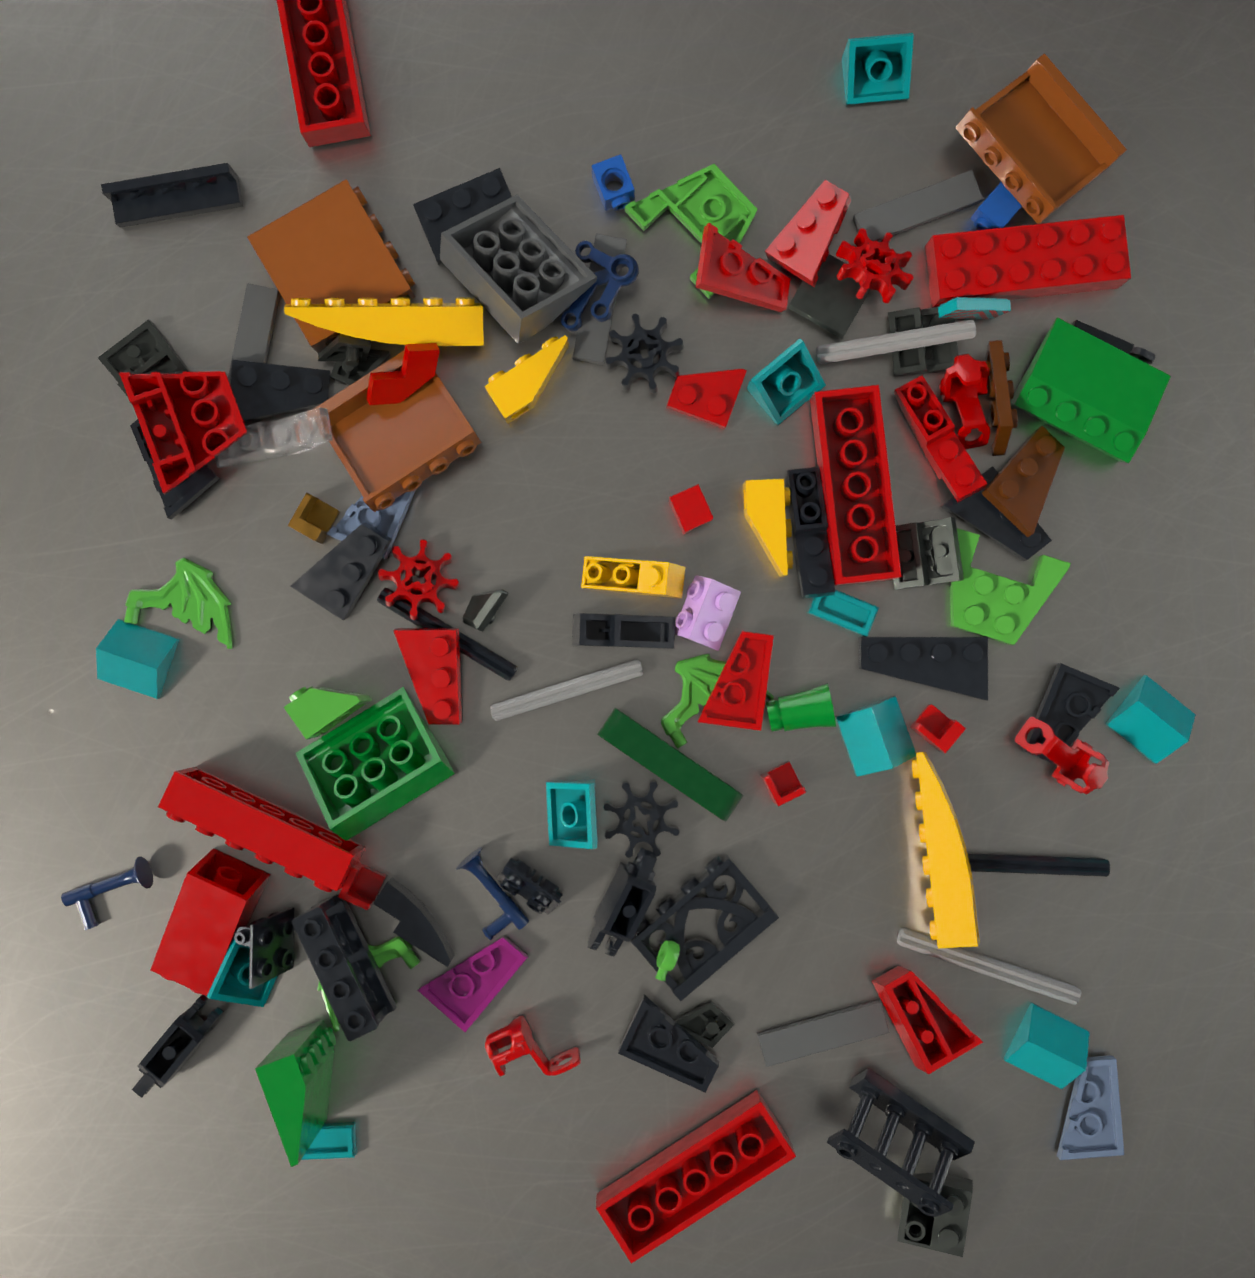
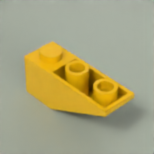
[484,335,569,424]
[743,479,793,577]
[581,556,686,598]

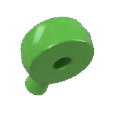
[655,940,680,982]

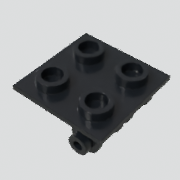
[496,858,563,915]
[234,907,295,989]

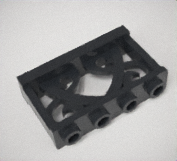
[630,855,779,1001]
[292,894,397,1041]

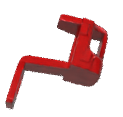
[939,353,991,449]
[1015,717,1110,795]
[485,1015,581,1077]

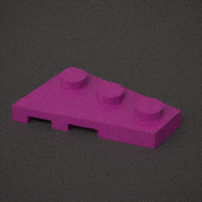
[417,936,529,1032]

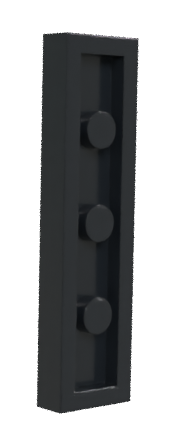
[101,163,243,228]

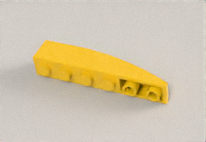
[284,297,484,346]
[912,752,980,948]

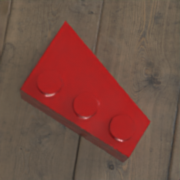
[872,966,983,1074]

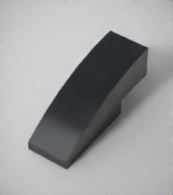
[572,613,675,649]
[373,877,455,967]

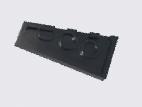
[859,637,988,701]

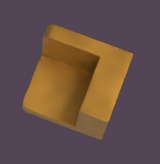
[288,493,340,544]

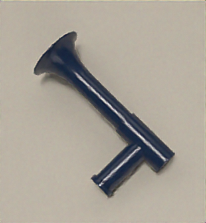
[456,847,529,940]
[61,856,153,930]

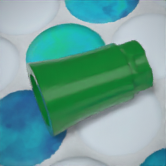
[766,683,836,732]

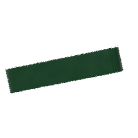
[597,708,744,822]

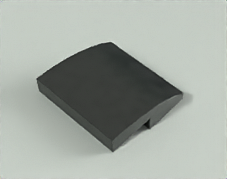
[788,254,871,339]
[888,307,959,376]
[98,319,189,397]
[893,517,964,590]

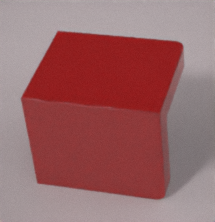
[668,484,713,535]
[910,704,966,753]
[760,761,807,807]
[338,862,388,910]

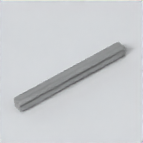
[816,319,977,364]
[490,659,643,721]

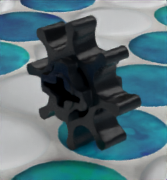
[605,314,684,394]
[603,780,680,858]

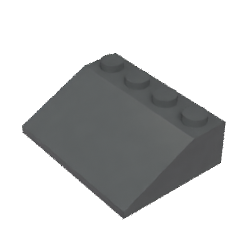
[440,195,597,344]

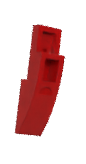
[894,375,987,502]

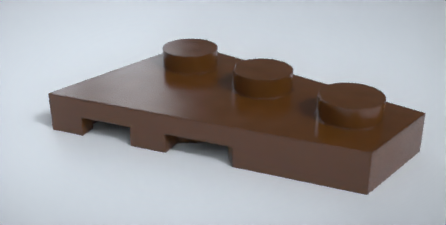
[985,340,1018,456]
[981,426,1065,537]

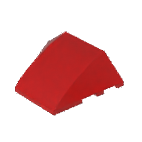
[119,371,248,495]

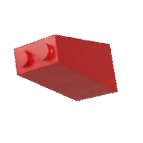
[150,848,271,996]

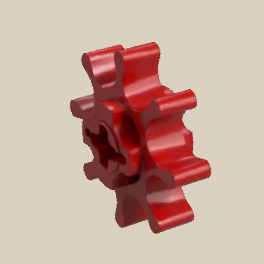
[836,228,914,303]
[378,539,459,620]

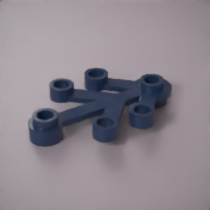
[561,241,639,332]

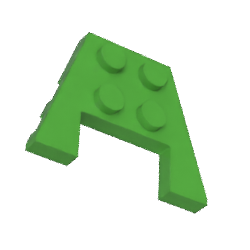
[625,164,758,299]
[950,528,1071,645]

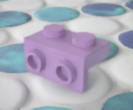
[675,575,741,651]

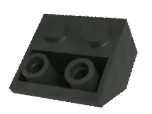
[897,1173,973,1257]

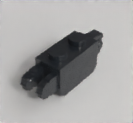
[588,847,657,957]
[132,994,224,1098]

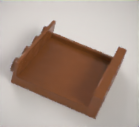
[955,53,1127,224]
[247,179,416,353]
[309,350,482,512]

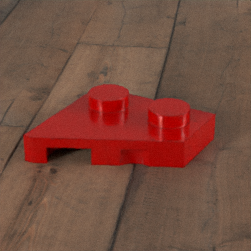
[666,369,747,429]

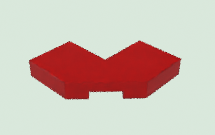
[366,343,440,406]

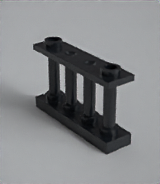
[827,1068,975,1217]

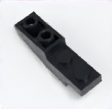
[787,467,835,599]

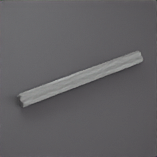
[897,928,1081,1005]

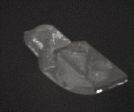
[216,407,333,468]

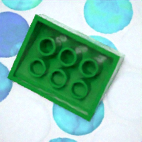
[1010,317,1171,464]
[296,687,455,841]
[255,1019,336,1167]

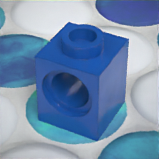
[591,154,635,211]
[970,182,1022,230]

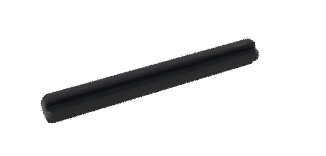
[377,588,518,681]
[968,853,1110,877]

